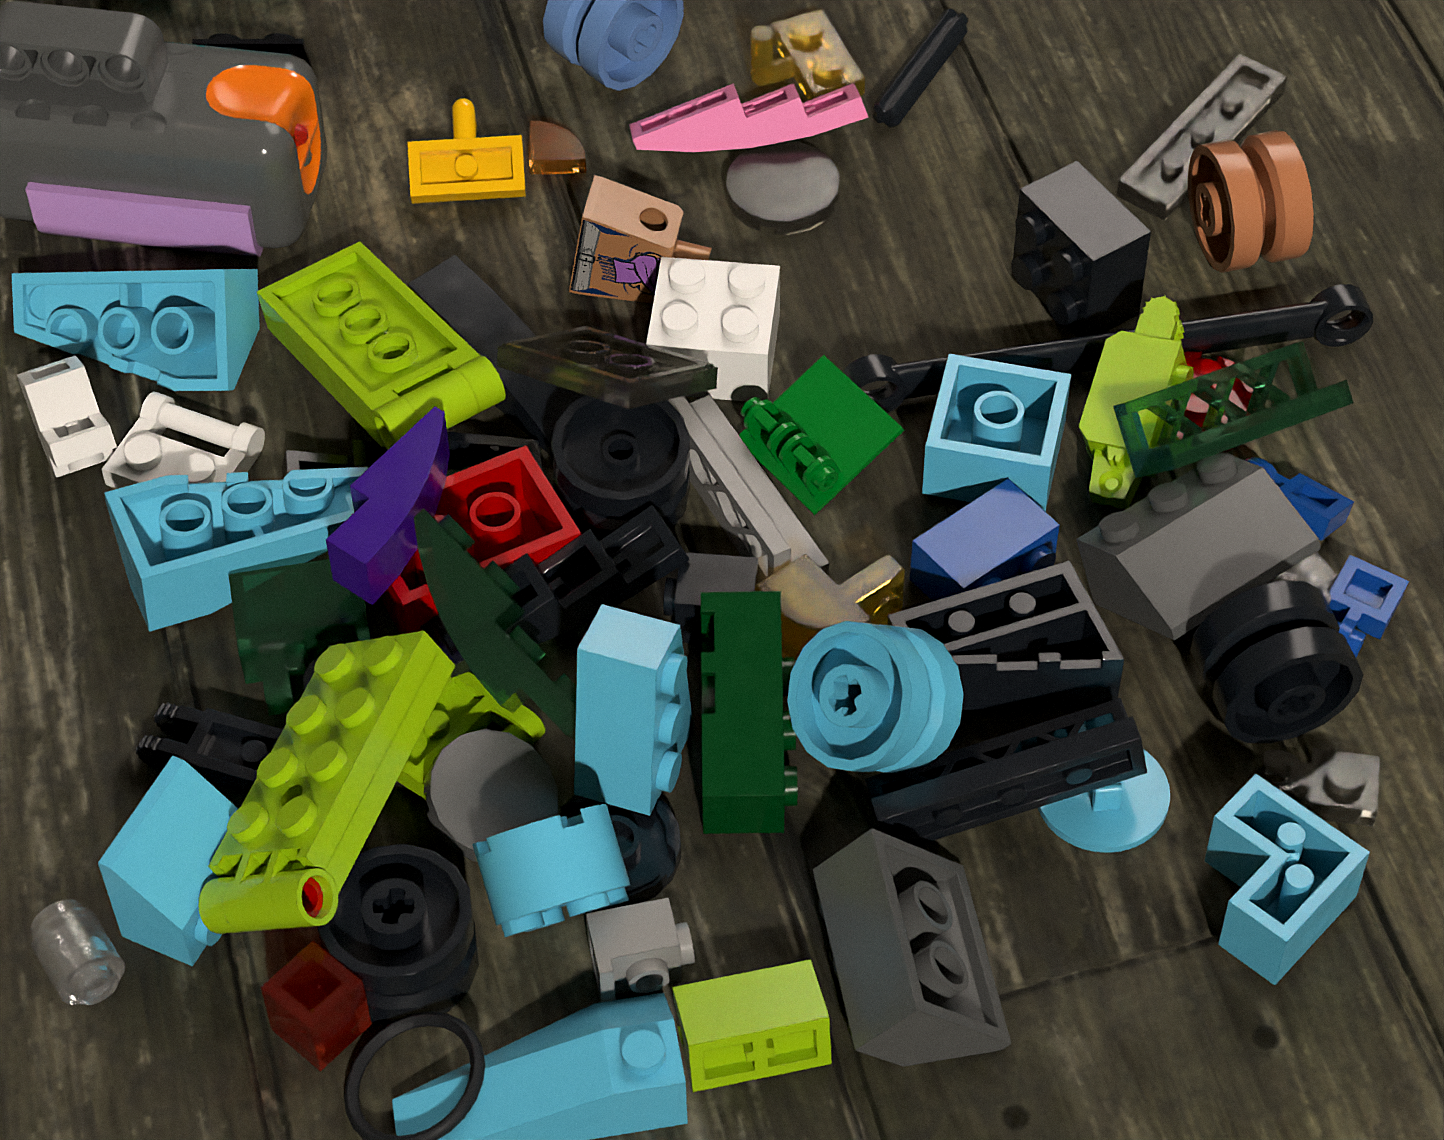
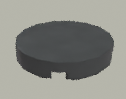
[424,729,558,862]

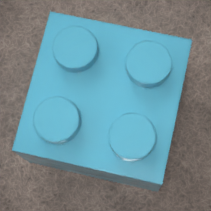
[922,354,1071,512]

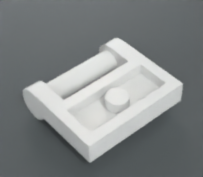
[102,391,265,489]

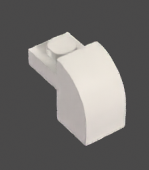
[17,355,117,478]

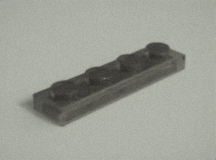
[1116,54,1287,221]

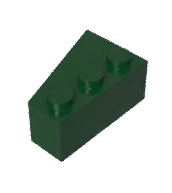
[701,591,798,834]

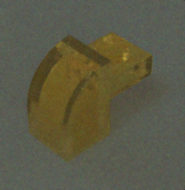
[755,554,905,660]

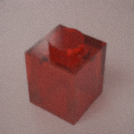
[260,941,372,1072]

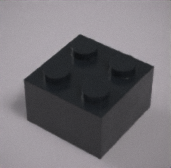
[1011,161,1151,337]

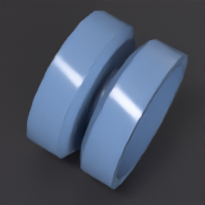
[543,0,684,91]

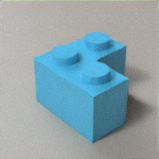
[1204,774,1370,985]

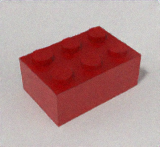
[351,445,581,634]

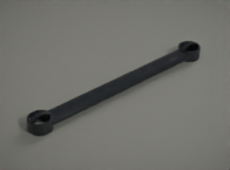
[843,284,1373,414]

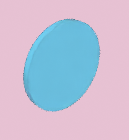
[1038,749,1170,853]

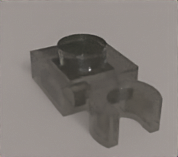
[1261,748,1380,827]

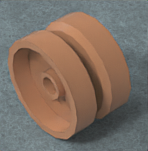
[1188,130,1314,273]

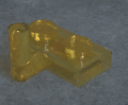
[751,9,865,101]

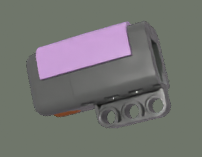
[0,1,328,257]

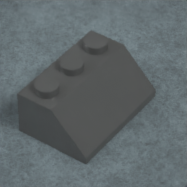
[1076,452,1321,640]
[813,828,1012,1067]

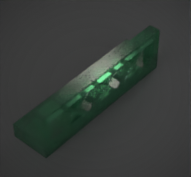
[1113,341,1354,478]

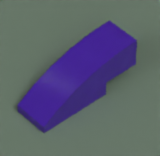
[326,406,450,605]

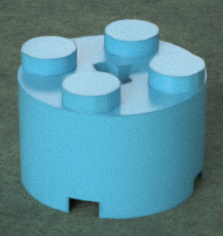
[472,804,631,937]

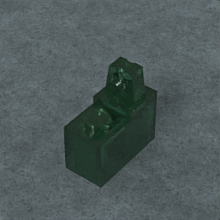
[228,559,370,715]

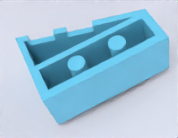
[574,604,694,816]

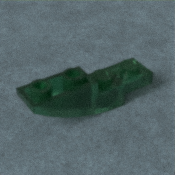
[414,508,577,740]

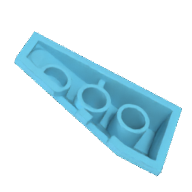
[12,269,260,391]
[104,467,368,632]
[392,992,688,1140]

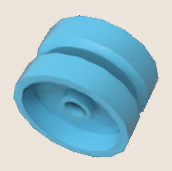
[787,621,964,773]

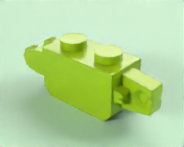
[1079,295,1194,509]

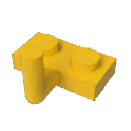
[407,98,526,204]

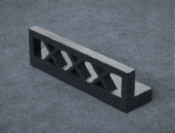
[865,698,1147,846]

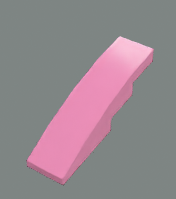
[629,83,868,152]

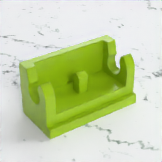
[672,959,832,1092]

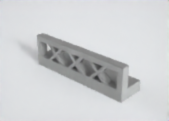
[655,378,829,599]

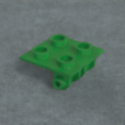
[739,355,904,516]

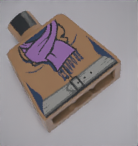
[569,175,711,304]

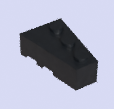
[887,560,1124,710]

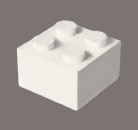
[646,257,780,401]

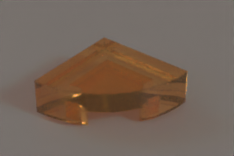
[529,121,587,174]

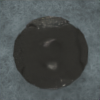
[726,141,840,235]

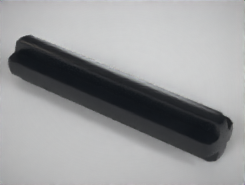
[873,8,968,128]

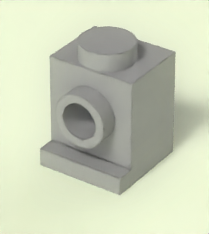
[586,898,695,1002]

